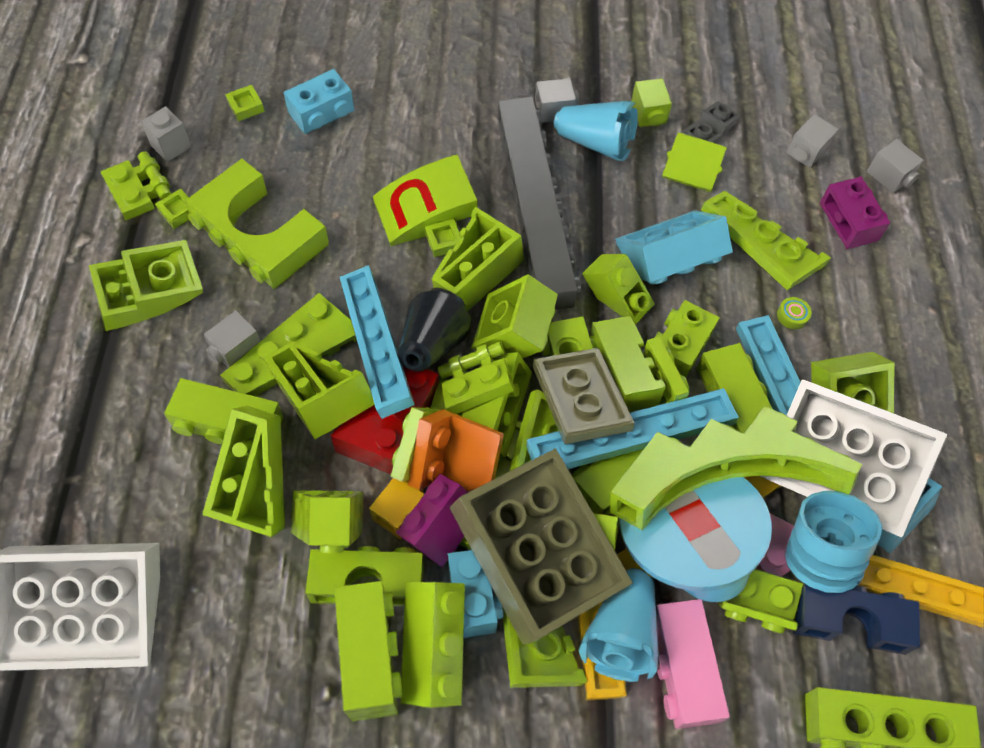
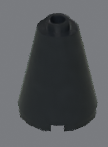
[398,288,472,372]

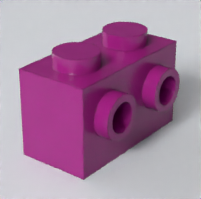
[820,176,890,249]
[396,474,469,567]

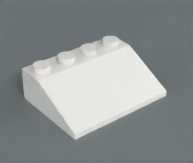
[760,379,947,537]
[0,543,160,671]

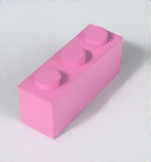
[656,599,730,729]

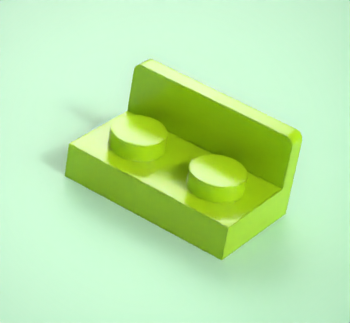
[717,569,803,634]

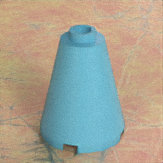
[554,101,638,161]
[579,568,659,682]

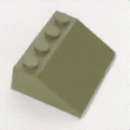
[450,448,633,645]

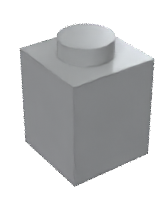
[535,78,579,123]
[140,106,191,162]
[787,114,839,168]
[867,139,924,193]
[204,310,260,368]

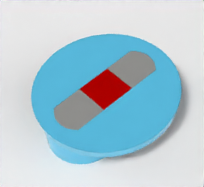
[619,477,772,602]

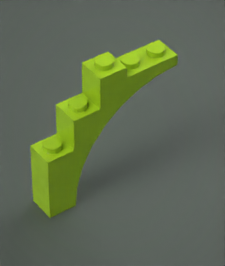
[610,406,862,530]

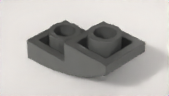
[682,101,740,144]

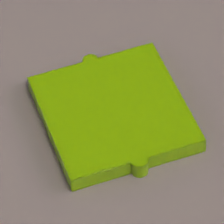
[662,132,727,193]

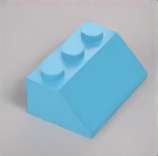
[615,211,733,284]

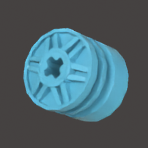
[785,491,882,593]

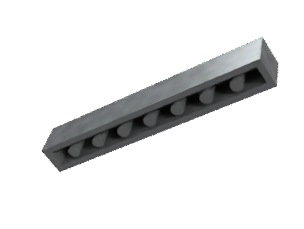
[497,97,581,310]

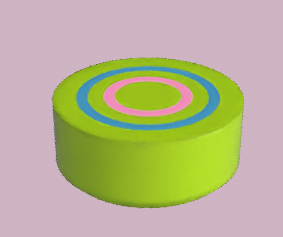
[777,297,812,329]

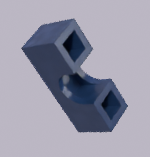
[793,583,920,655]

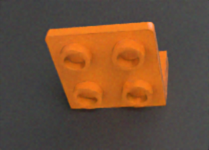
[408,409,504,492]

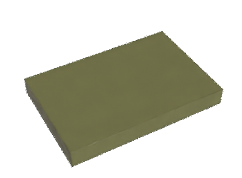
[533,348,634,445]

